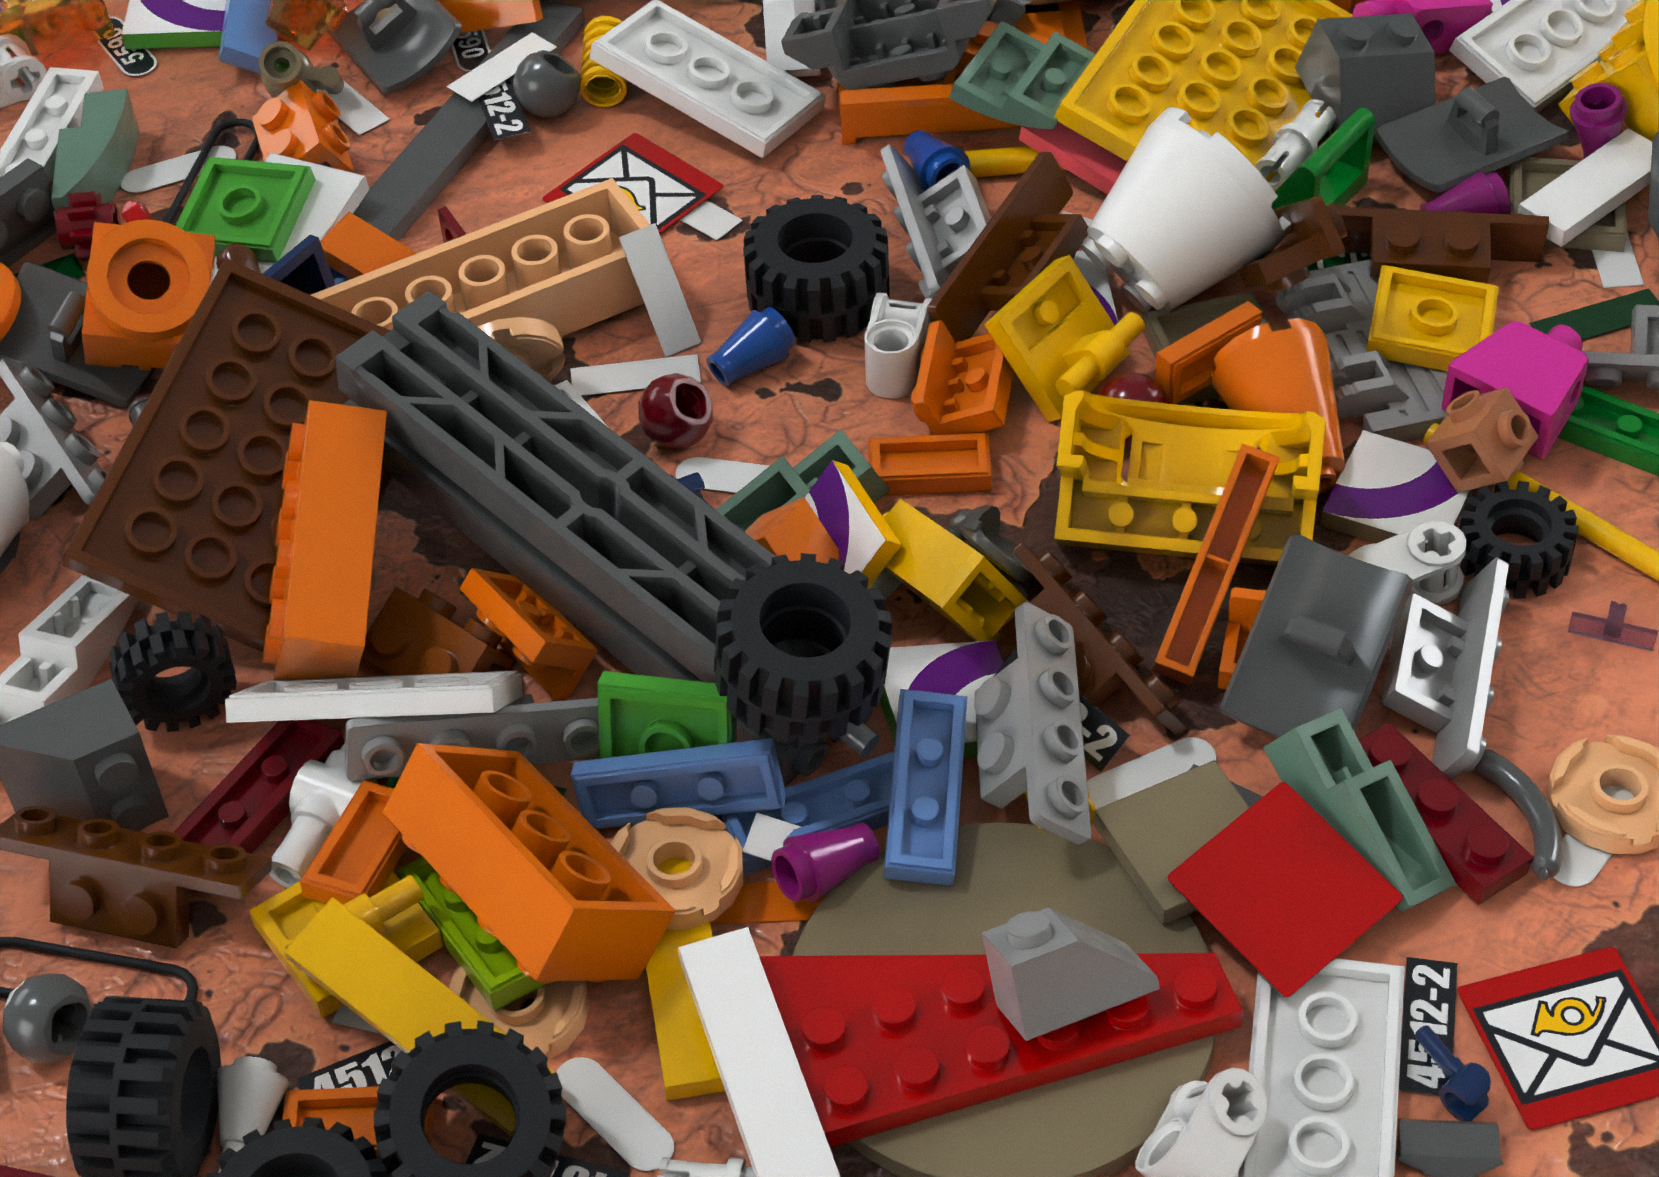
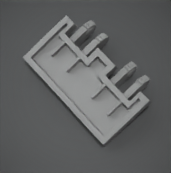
[1275,259,1448,442]

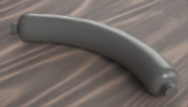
[1475,749,1563,880]

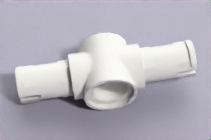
[269,717,378,888]

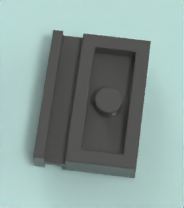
[0,158,57,267]

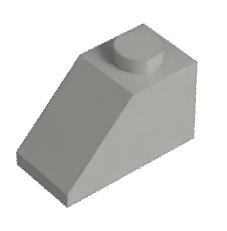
[982,907,1160,1041]

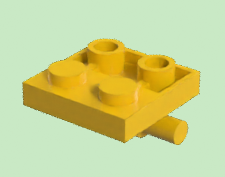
[984,255,1145,422]
[249,871,444,1018]

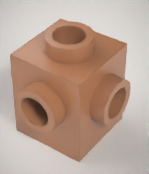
[1426,387,1539,493]

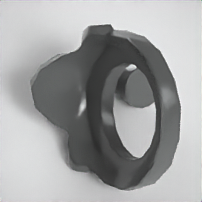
[947,505,1035,585]

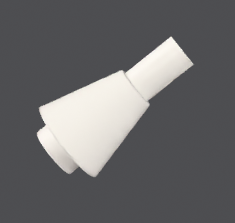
[217,1056,289,1173]

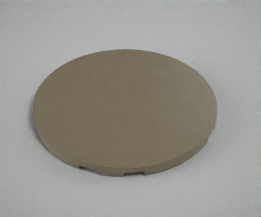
[792,822,1216,1177]

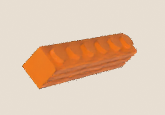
[1152,443,1280,686]

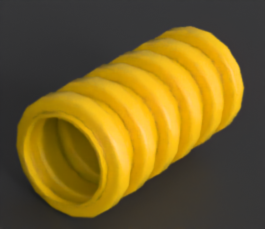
[580,16,627,107]

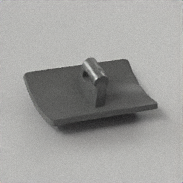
[326,0,462,94]
[1374,77,1570,193]
[0,262,156,407]
[1220,534,1413,738]

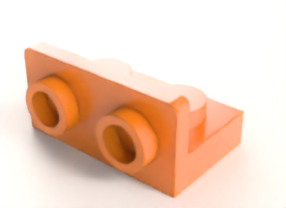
[459,568,598,700]

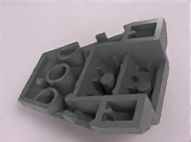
[781,0,996,90]

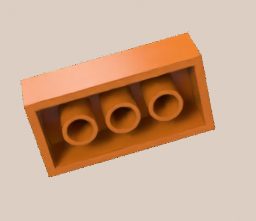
[262,400,387,680]
[383,743,676,983]

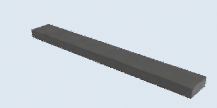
[353,0,585,241]

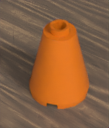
[1210,318,1345,494]

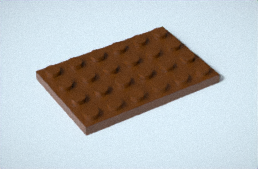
[63,258,393,652]

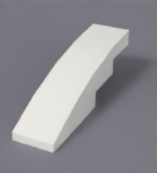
[0,575,139,725]

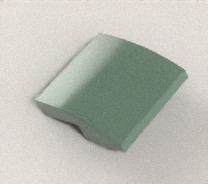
[949,21,1096,129]

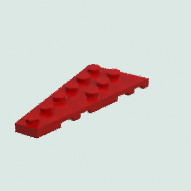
[759,953,1243,1148]

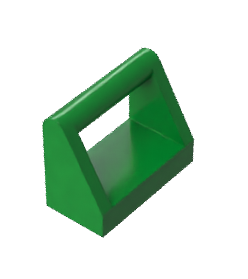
[1272,107,1375,209]

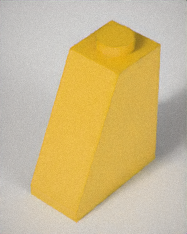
[882,498,1029,642]

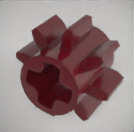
[56,191,121,261]

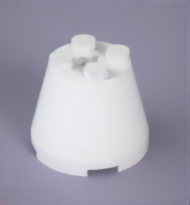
[1082,107,1291,312]

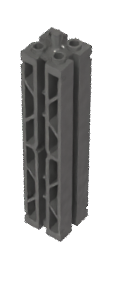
[335,290,880,787]

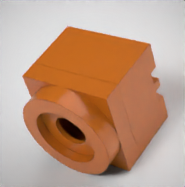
[82,219,215,371]

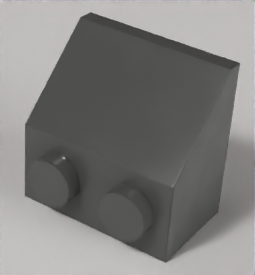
[1295,13,1436,143]
[0,679,169,831]

